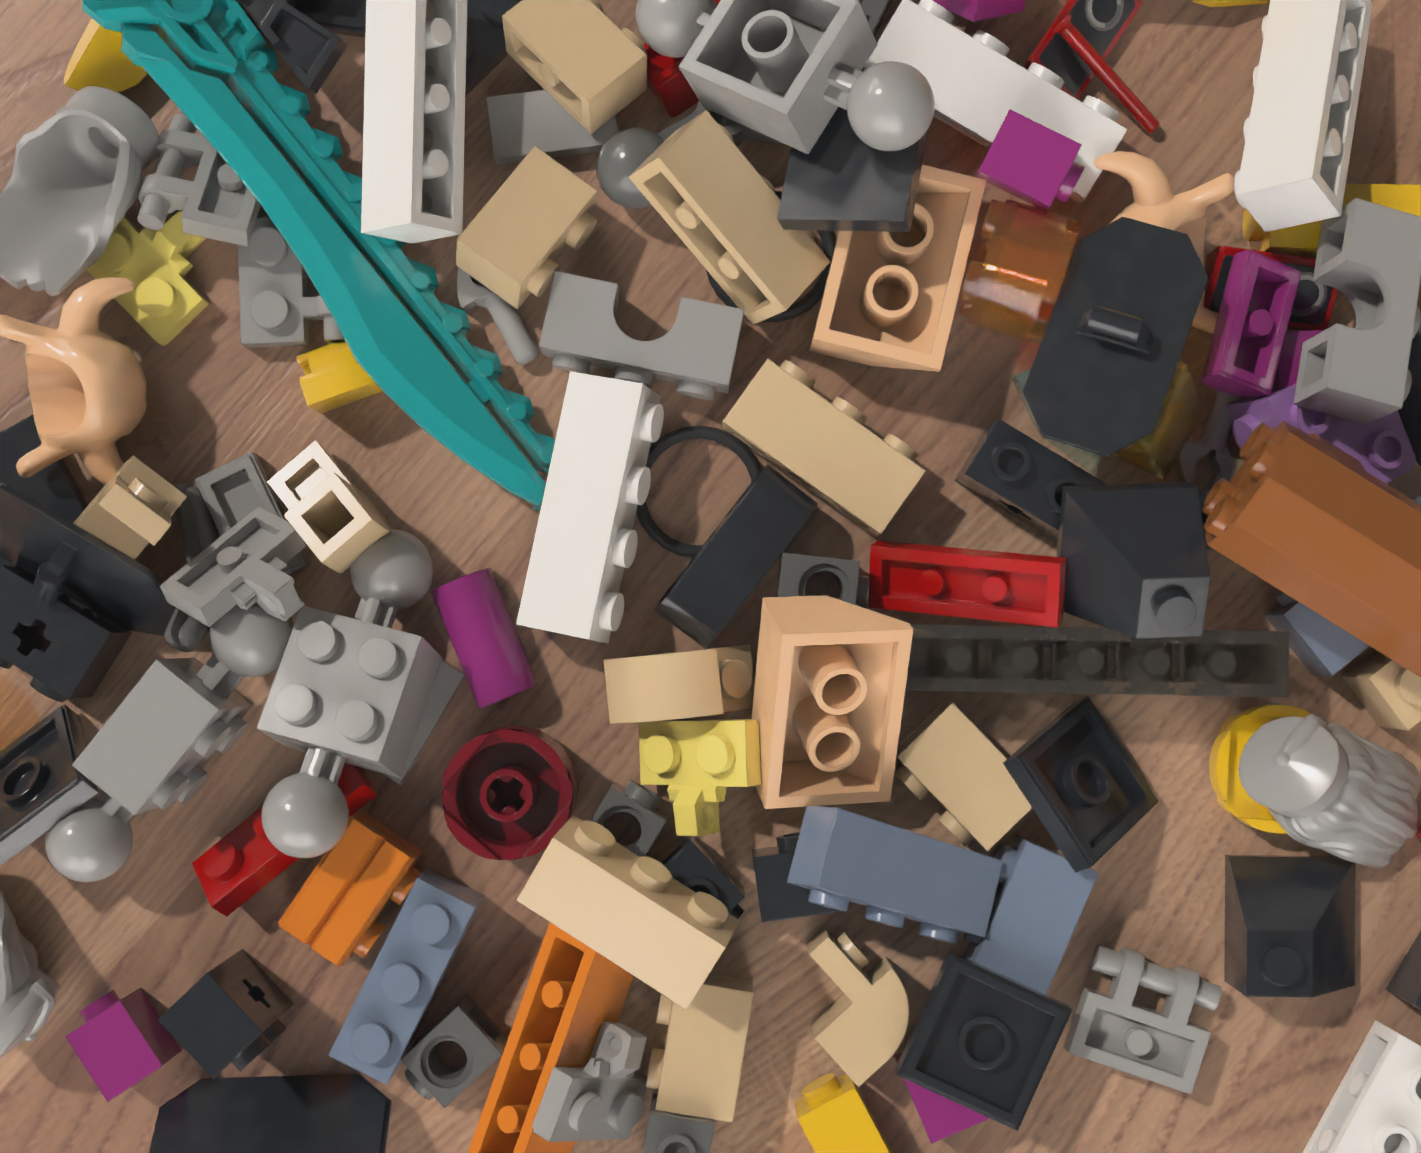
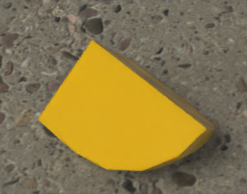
[64,19,148,93]
[296,341,383,414]

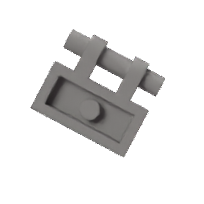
[137,114,279,247]
[238,213,352,348]
[1064,945,1221,1094]

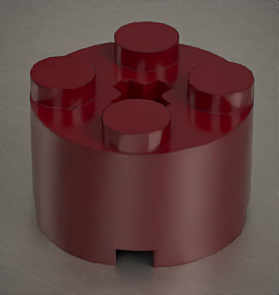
[442,725,579,860]

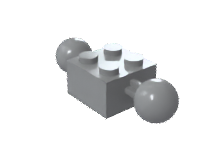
[635,0,935,154]
[256,529,442,858]
[45,602,294,882]

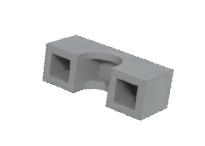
[1293,198,1421,424]
[539,271,744,400]

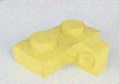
[87,210,210,346]
[638,719,761,836]

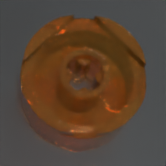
[959,199,1083,345]

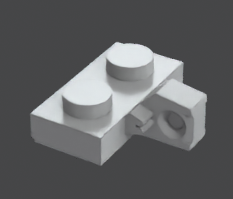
[160,506,306,627]
[532,1021,647,1142]

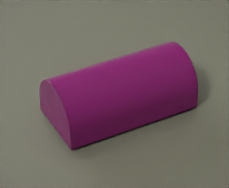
[1201,250,1302,397]
[431,568,539,709]

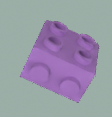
[1226,383,1416,483]

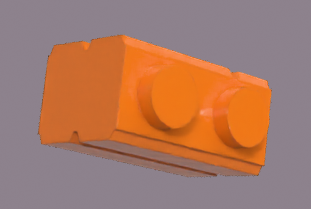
[278,810,423,967]

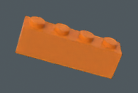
[468,922,634,1153]

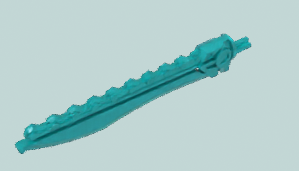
[82,0,556,511]

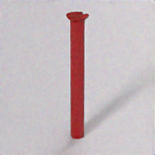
[1051,15,1160,134]

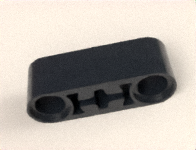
[654,464,818,649]

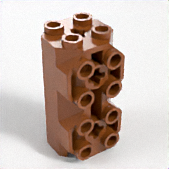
[1201,421,1421,677]

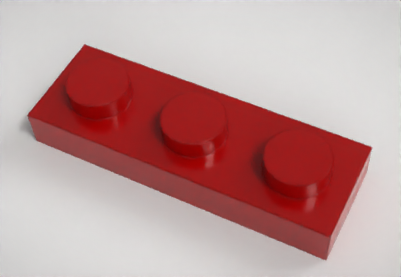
[869,540,1066,628]
[192,763,377,917]

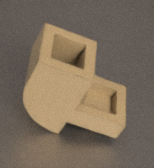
[267,440,391,573]
[73,455,187,560]
[603,644,755,724]
[806,926,909,1087]

